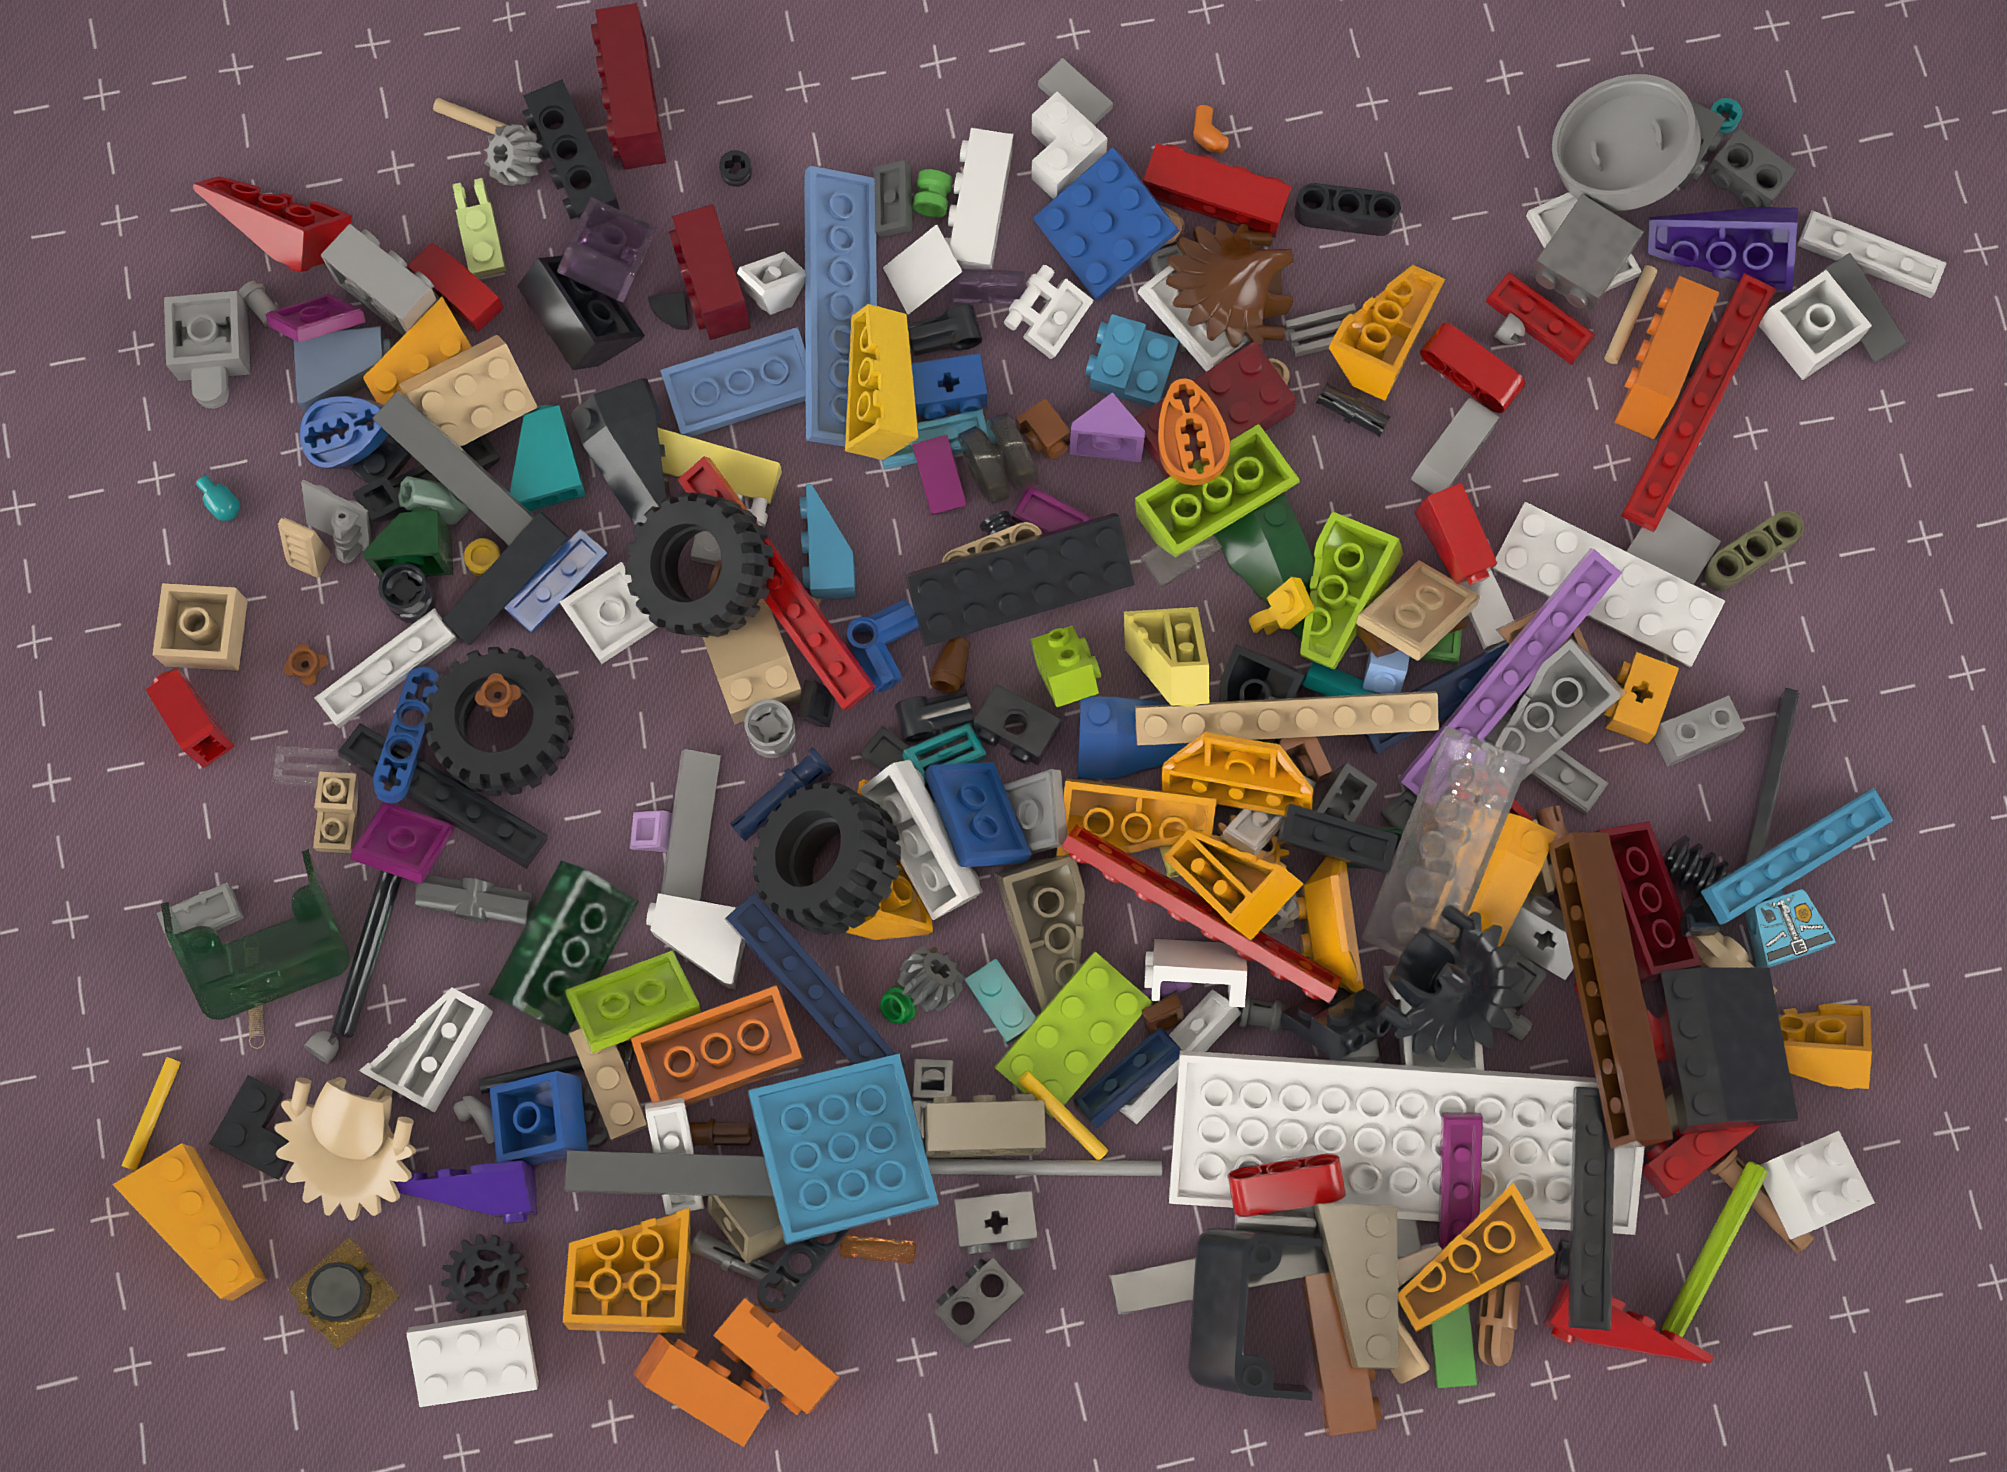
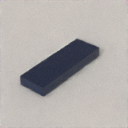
[1074,1027,1182,1128]

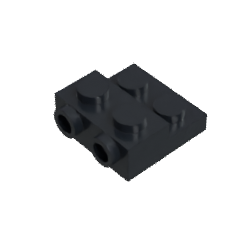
[1281,986,1392,1061]

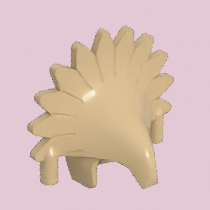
[274,1077,416,1220]

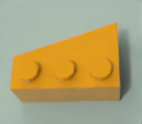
[363,297,471,405]

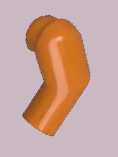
[1193,105,1229,154]

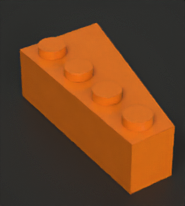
[1614,276,1720,439]

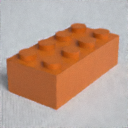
[630,985,805,1107]

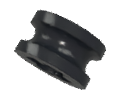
[719,150,752,187]
[980,510,1016,536]

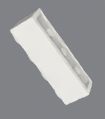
[945,128,1013,279]

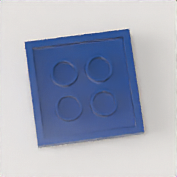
[1033,147,1180,301]

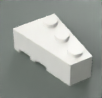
[359,988,493,1113]

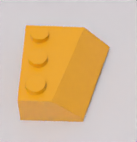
[563,1208,691,1333]

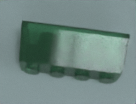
[488,860,639,1035]

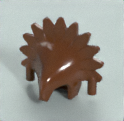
[1166,221,1293,348]

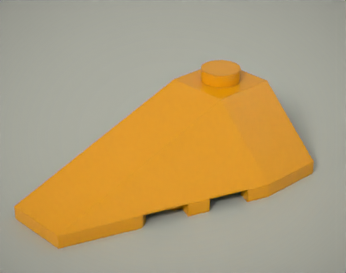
[1056,778,1216,856]
[846,779,933,940]
[1779,1004,1872,1089]

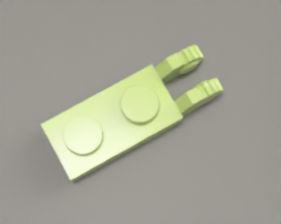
[453,178,506,278]

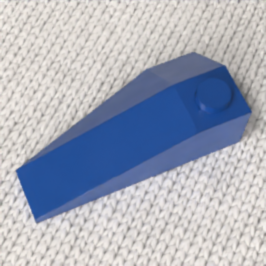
[1077,696,1189,780]

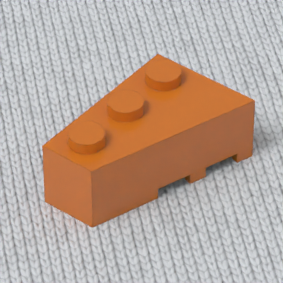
[713,1298,840,1415]
[633,1333,769,1447]

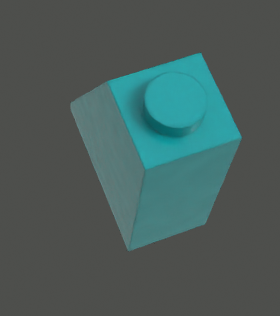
[510,405,587,512]

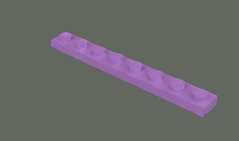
[1398,548,1622,805]

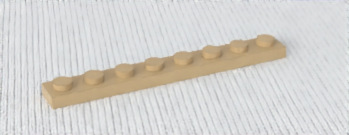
[1135,691,1439,746]

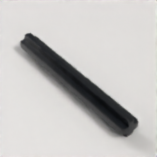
[332,870,402,1038]

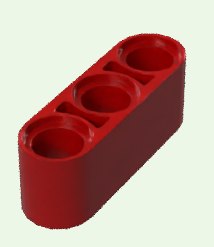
[1420,323,1526,414]
[1227,1154,1346,1216]

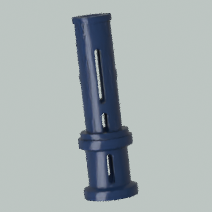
[730,747,834,842]

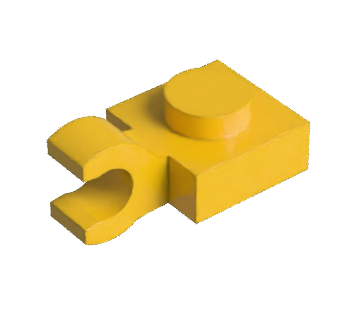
[1249,577,1315,635]

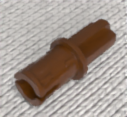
[689,1118,752,1149]

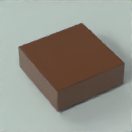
[1142,994,1184,1035]

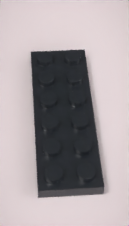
[905,513,1135,647]

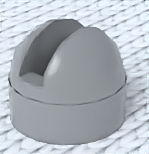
[1494,313,1525,345]
[304,1031,339,1064]

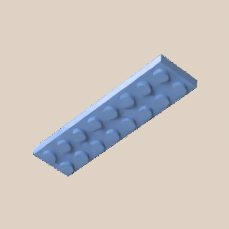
[804,166,877,446]

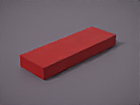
[1486,272,1595,365]

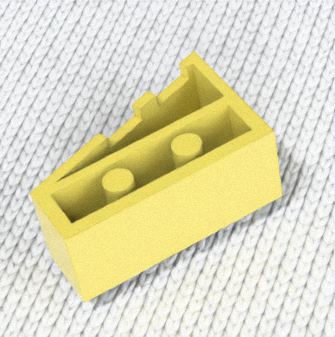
[1124,607,1209,707]

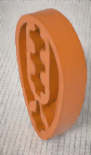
[1158,378,1230,485]

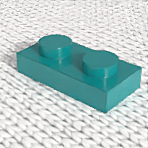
[965,959,1036,1044]

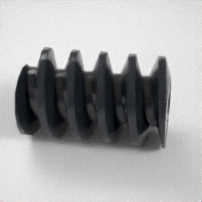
[1663,835,1738,898]

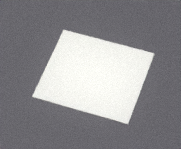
[883,224,963,315]

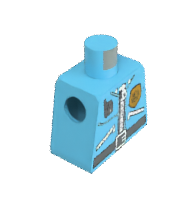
[1745,889,1836,968]

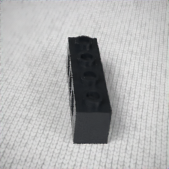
[522,80,621,230]

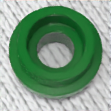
[880,986,917,1024]

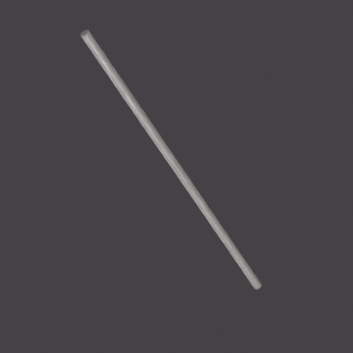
[927,1159,1162,1176]

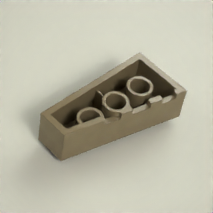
[1313,1204,1399,1369]

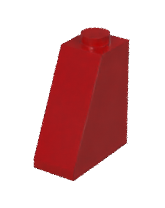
[1414,482,1498,586]
[145,668,235,768]

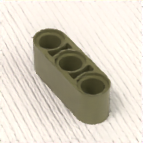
[1703,511,1804,591]

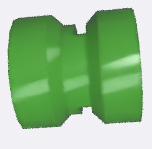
[912,169,953,218]

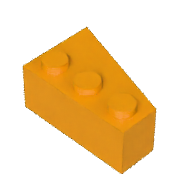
[1163,829,1303,940]

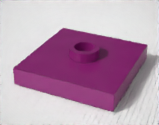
[265,294,365,343]
[351,802,453,884]

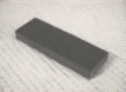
[1818,253,1908,363]

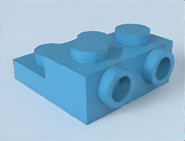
[1085,314,1179,407]

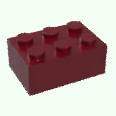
[669,204,751,340]

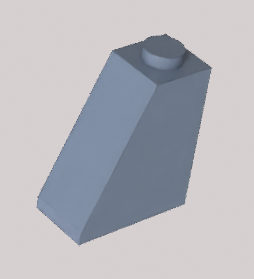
[294,327,394,414]

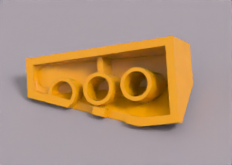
[1329,265,1445,401]
[1452,804,1557,946]

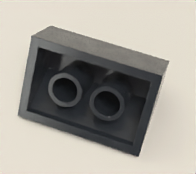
[517,253,645,370]

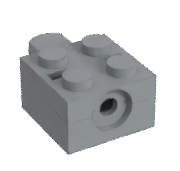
[164,291,250,409]

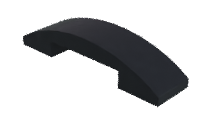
[353,435,500,524]

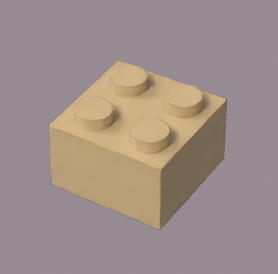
[152,583,248,671]

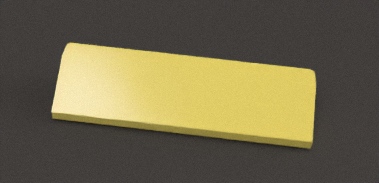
[657,427,782,505]

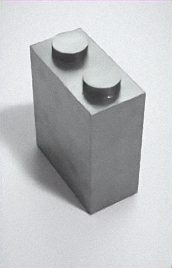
[1530,194,1644,312]

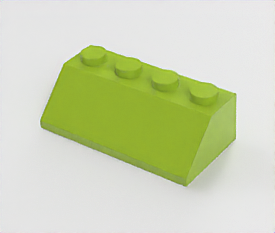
[1135,424,1300,557]

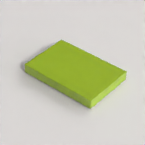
[565,950,701,1053]

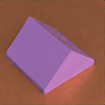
[1069,392,1145,462]

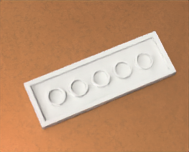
[1493,502,1725,668]

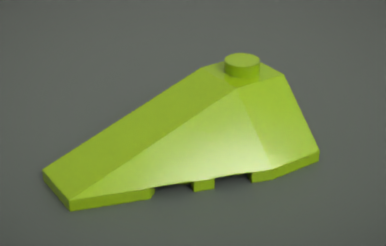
[1300,511,1404,670]

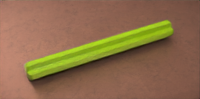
[1661,1161,1768,1338]

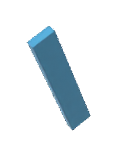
[1701,788,1893,925]

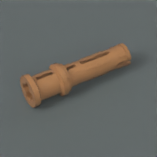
[1709,1147,1814,1254]

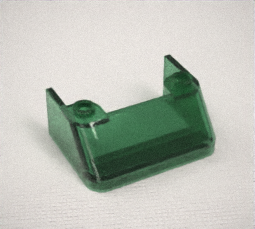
[161,849,350,1020]

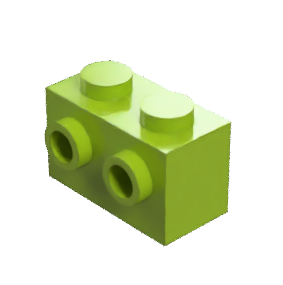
[1030,626,1101,708]

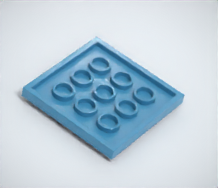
[748,1054,939,1244]

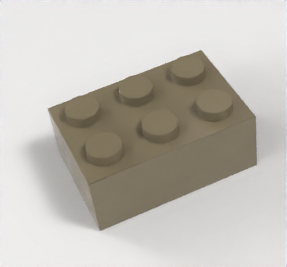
[923,1094,1046,1158]

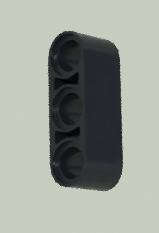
[1294,183,1401,236]

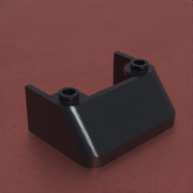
[1188,1227,1323,1401]

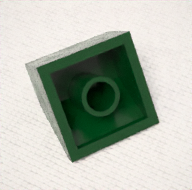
[364,507,453,579]

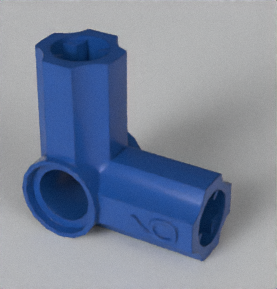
[846,599,919,694]

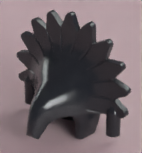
[1377,904,1524,1062]

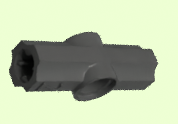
[415,875,535,926]

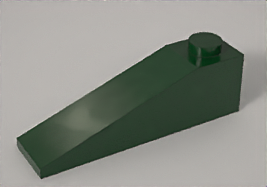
[1214,494,1315,642]

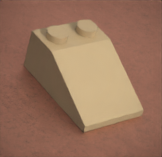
[703,602,802,725]

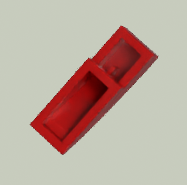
[406,242,504,332]

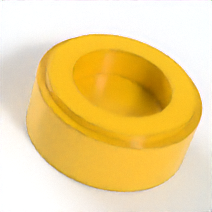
[464,538,502,577]

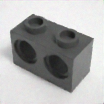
[1706,129,1797,208]

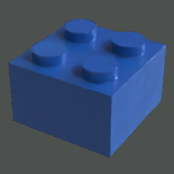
[490,1071,588,1166]

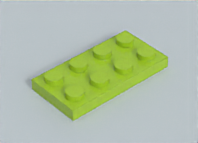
[994,951,1153,1118]

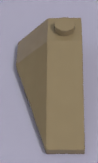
[994,855,1085,1012]

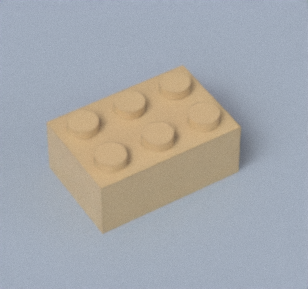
[399,335,538,447]

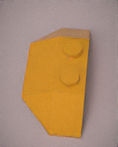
[1162,732,1313,816]
[1297,857,1364,994]

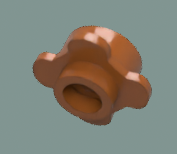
[283,644,328,686]
[475,673,521,718]

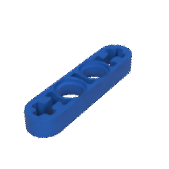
[373,666,439,803]

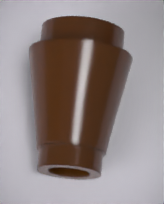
[929,637,970,694]

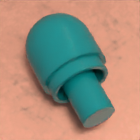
[196,475,240,521]

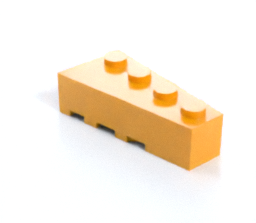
[113,1143,267,1301]

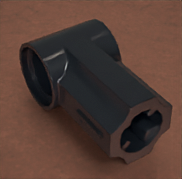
[908,304,983,356]
[895,690,974,742]

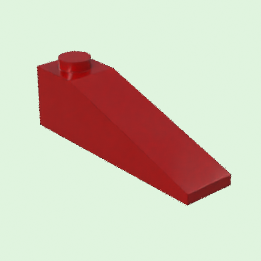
[194,176,352,272]
[1543,1281,1714,1364]

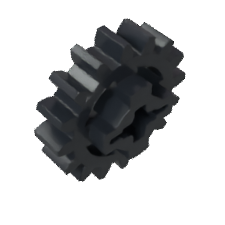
[441,1234,529,1318]

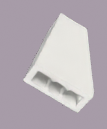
[646,893,745,989]

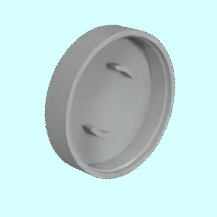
[1552,74,1701,211]

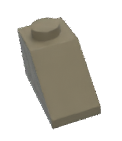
[707,1196,787,1263]

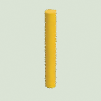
[121,1057,181,1171]
[1018,1071,1108,1160]

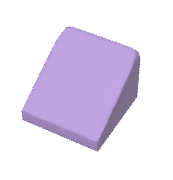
[630,810,672,852]

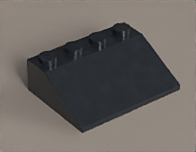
[1653,967,1798,1134]

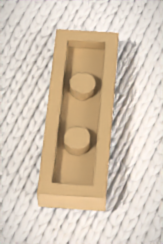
[569,1028,648,1141]

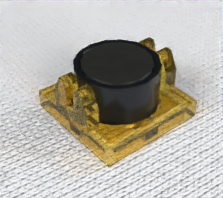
[288,1237,400,1350]

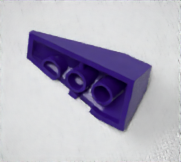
[1648,207,1798,291]
[394,1161,537,1224]

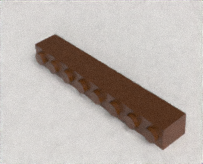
[1548,832,1673,1149]

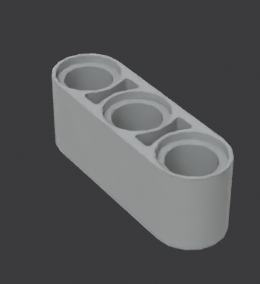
[1411,397,1500,494]

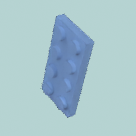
[660,327,806,437]

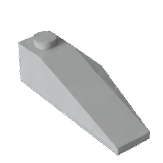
[1482,639,1626,793]

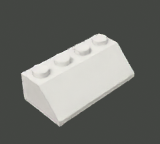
[860,760,983,920]

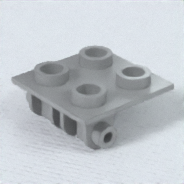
[301,480,371,563]

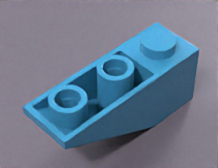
[800,484,857,600]

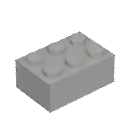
[321,224,440,336]

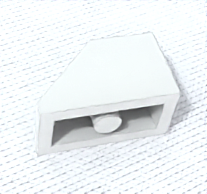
[737,252,806,315]

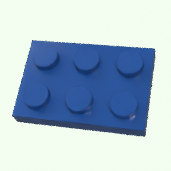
[924,762,1032,867]

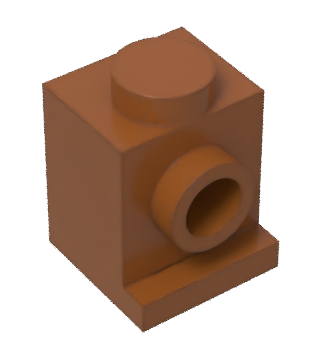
[1016,398,1071,460]

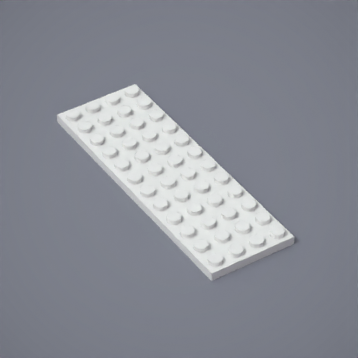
[1169,1050,1644,1235]

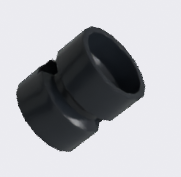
[378,563,437,623]

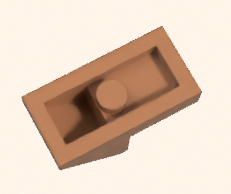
[1279,737,1332,784]

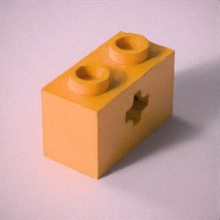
[1604,652,1679,744]

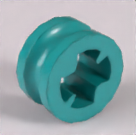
[1711,98,1743,134]

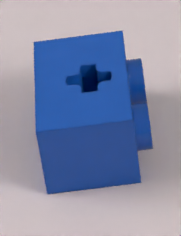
[911,353,988,419]

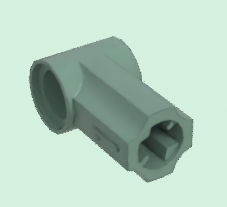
[398,476,470,525]

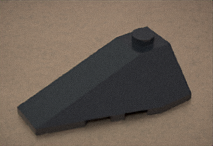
[570,378,671,526]
[1219,644,1308,811]

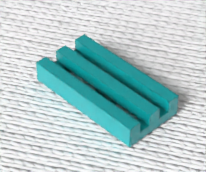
[902,723,987,784]

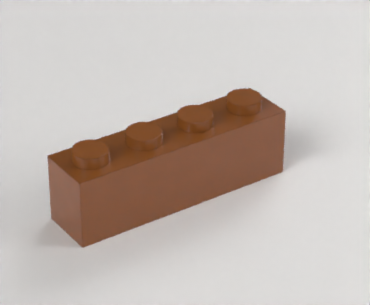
[1301,1272,1382,1436]

